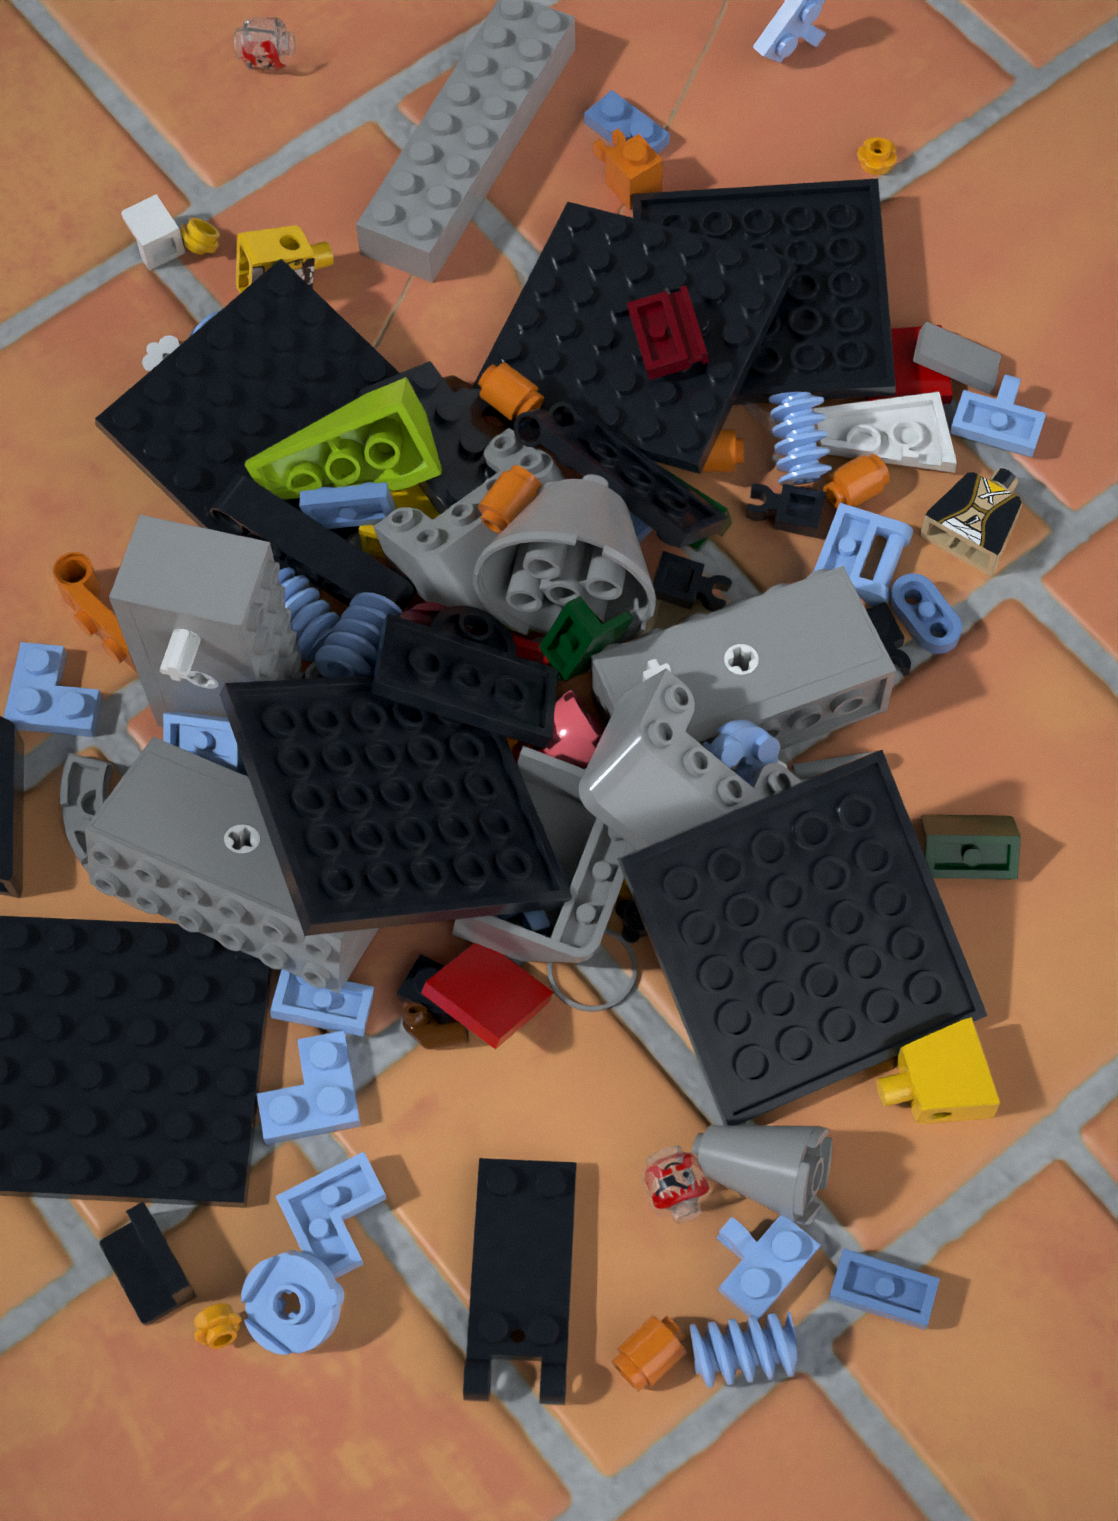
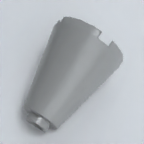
[692,1125,833,1226]

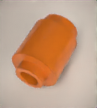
[478,362,544,422]
[702,429,744,473]
[823,454,890,508]
[478,465,542,534]
[611,1315,687,1392]

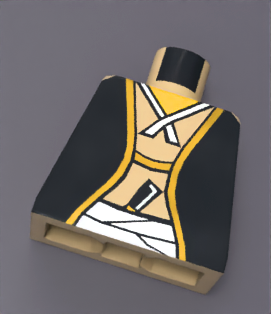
[920,468,1023,577]

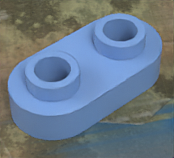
[890,573,962,654]

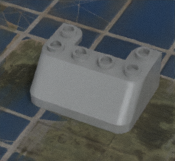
[373,428,566,628]
[579,668,802,850]
[452,746,635,963]

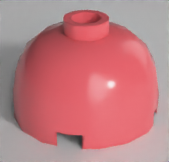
[537,689,603,769]

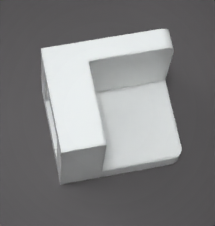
[121,194,185,271]

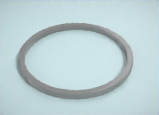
[547,928,637,1012]

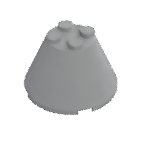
[473,474,656,644]

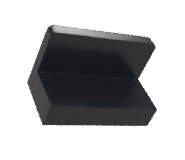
[99,1201,197,1326]

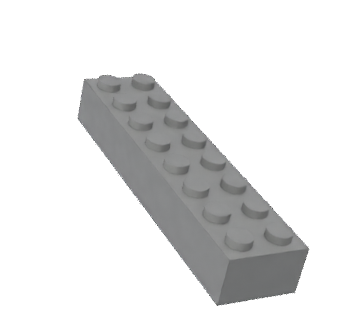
[356,0,575,283]

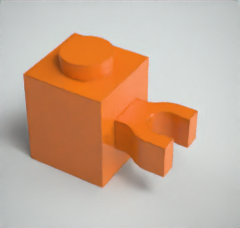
[593,128,663,210]

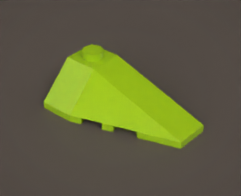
[245,377,442,499]

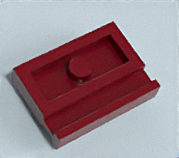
[627,285,709,380]

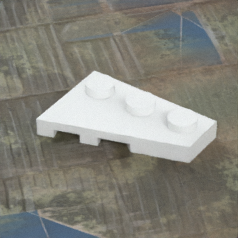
[813,392,957,473]

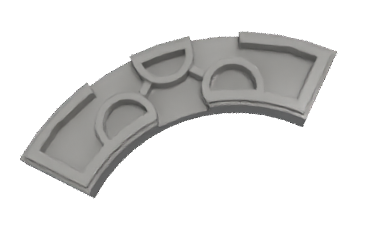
[60,752,142,911]

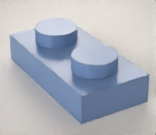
[584,90,670,154]
[299,482,396,529]
[828,1248,940,1330]

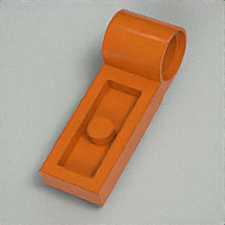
[53,552,137,672]

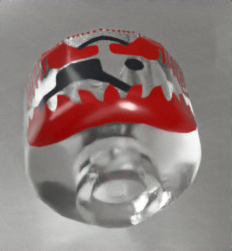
[234,17,295,70]
[640,1146,712,1224]

